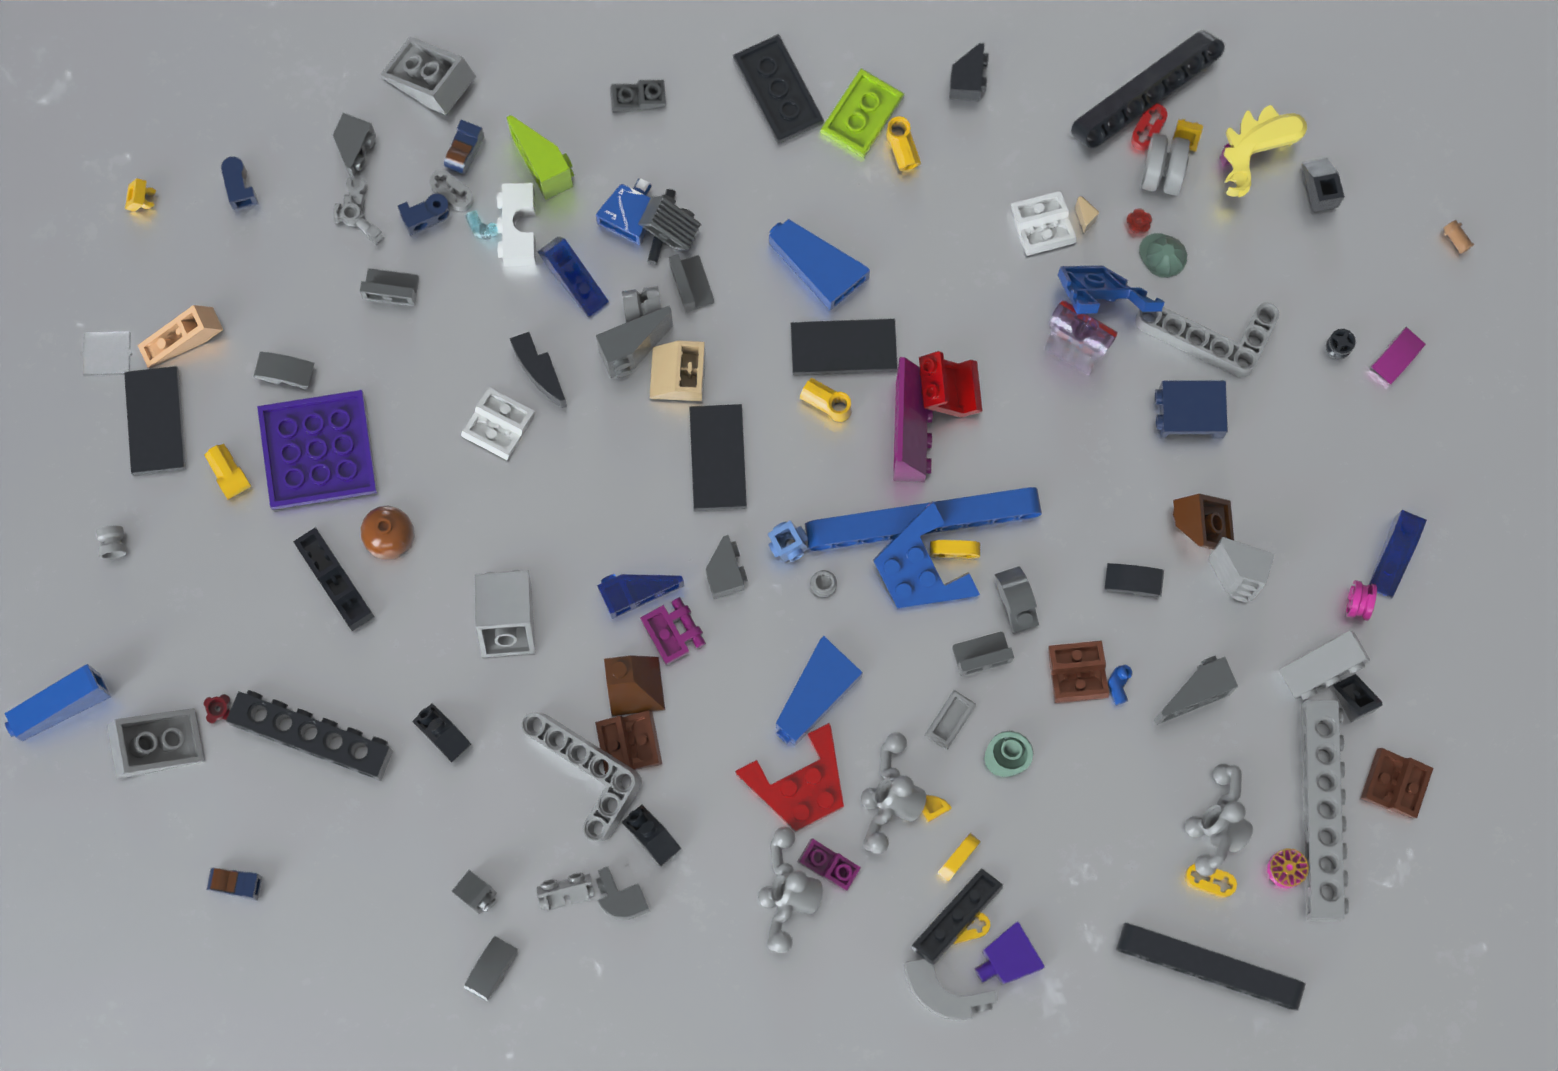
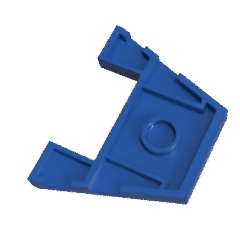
[1058,265,1165,314]
[873,501,980,608]

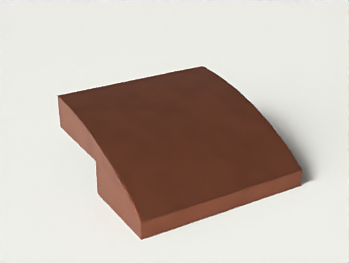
[1048,641,1109,703]
[595,711,662,774]
[1361,748,1433,819]

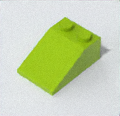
[506,115,574,200]

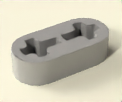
[430,170,474,212]

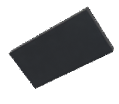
[733,34,824,144]
[791,319,898,375]
[124,366,186,475]
[689,404,747,511]

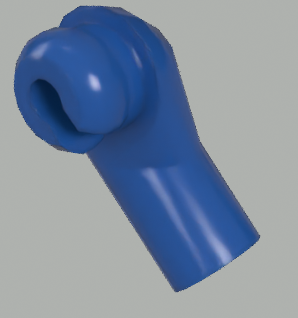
[1108,665,1132,705]

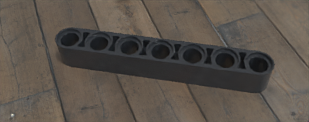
[1071,30,1225,148]
[1116,923,1306,1011]

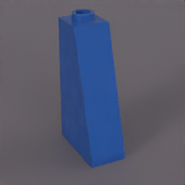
[769,219,870,311]
[776,636,863,746]
[4,664,111,741]

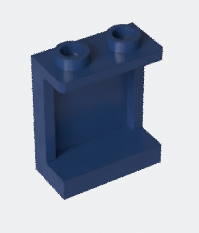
[1155,381,1228,438]

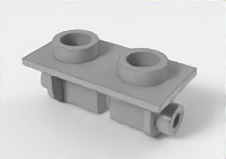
[537,873,595,910]

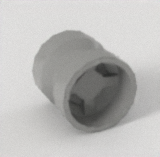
[96,526,126,559]

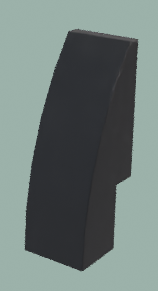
[509,332,567,408]

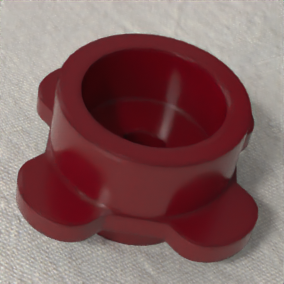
[203,694,230,724]

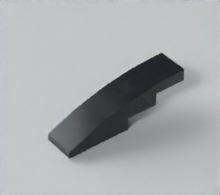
[293,527,375,631]

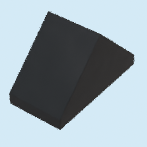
[1332,674,1383,723]

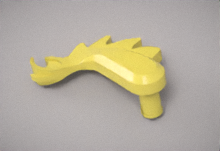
[1223,105,1307,197]

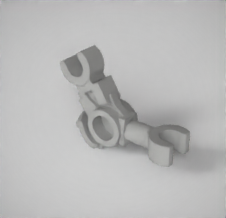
[333,178,384,245]

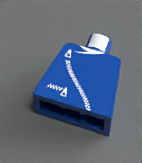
[596,178,652,245]

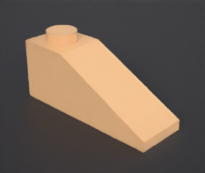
[138,305,223,368]

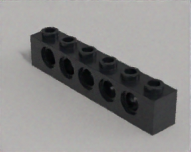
[226,690,393,781]

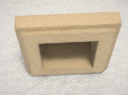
[1075,196,1099,233]

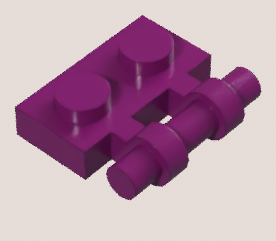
[640,597,706,666]

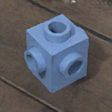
[768,520,808,562]

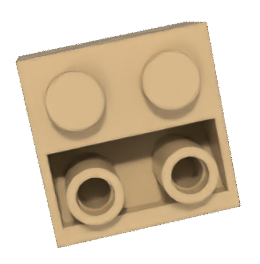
[650,341,705,401]

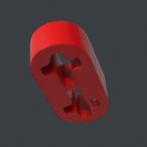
[1131,104,1168,151]

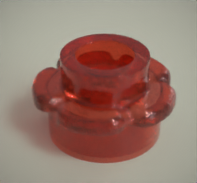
[1127,209,1152,234]

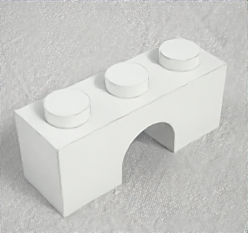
[497,183,536,266]

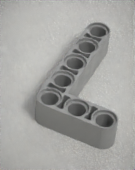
[1135,303,1279,377]
[522,713,642,841]

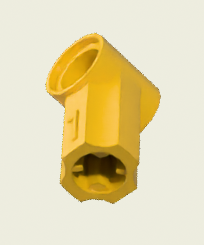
[886,116,921,171]
[800,377,852,422]
[204,444,251,500]

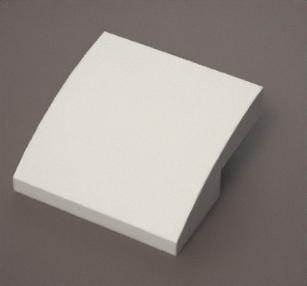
[1011,191,1076,256]
[462,387,535,460]

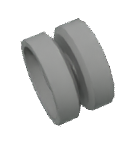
[1141,133,1190,196]

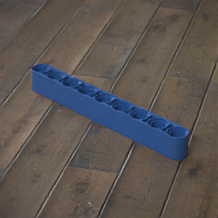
[805,487,1042,551]

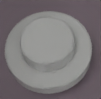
[810,570,837,597]

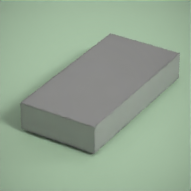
[925,690,977,750]

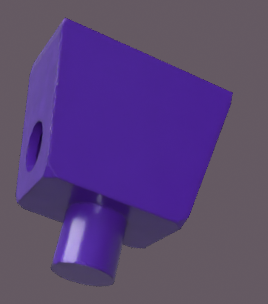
[974,922,1045,985]

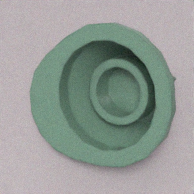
[1139,233,1187,278]
[984,731,1034,777]

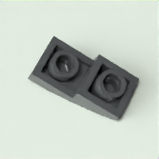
[610,80,666,112]
[253,352,314,390]
[464,936,518,1001]

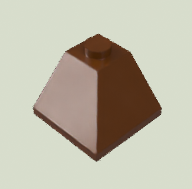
[1173,494,1234,549]
[604,655,665,717]

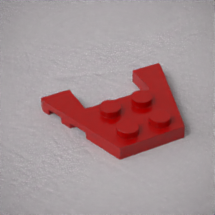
[735,723,844,833]

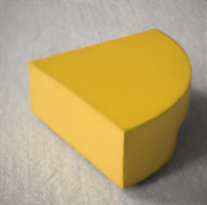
[922,795,952,823]

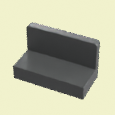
[669,254,714,313]
[360,268,419,306]
[952,632,1014,676]

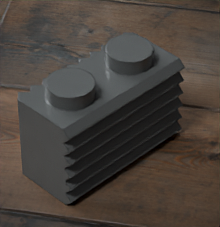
[639,195,701,250]

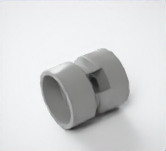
[622,286,661,323]

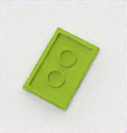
[820,68,904,158]

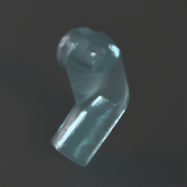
[465,211,498,240]

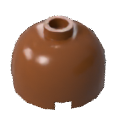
[360,506,415,560]

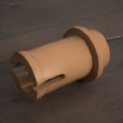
[1443,220,1474,254]

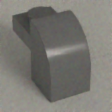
[995,566,1039,633]
[595,866,650,920]

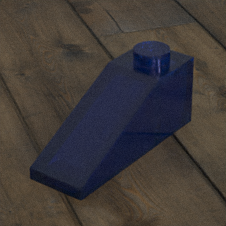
[537,236,609,317]
[1368,510,1427,598]
[597,574,684,619]

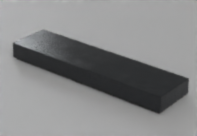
[912,868,1003,965]

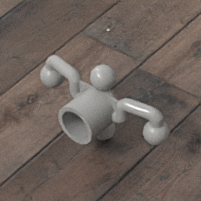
[861,732,926,854]
[1185,764,1253,876]
[758,827,823,953]

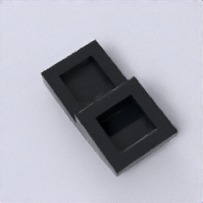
[1105,563,1164,597]

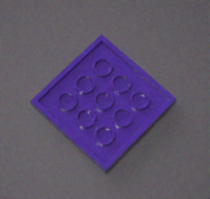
[257,390,377,510]

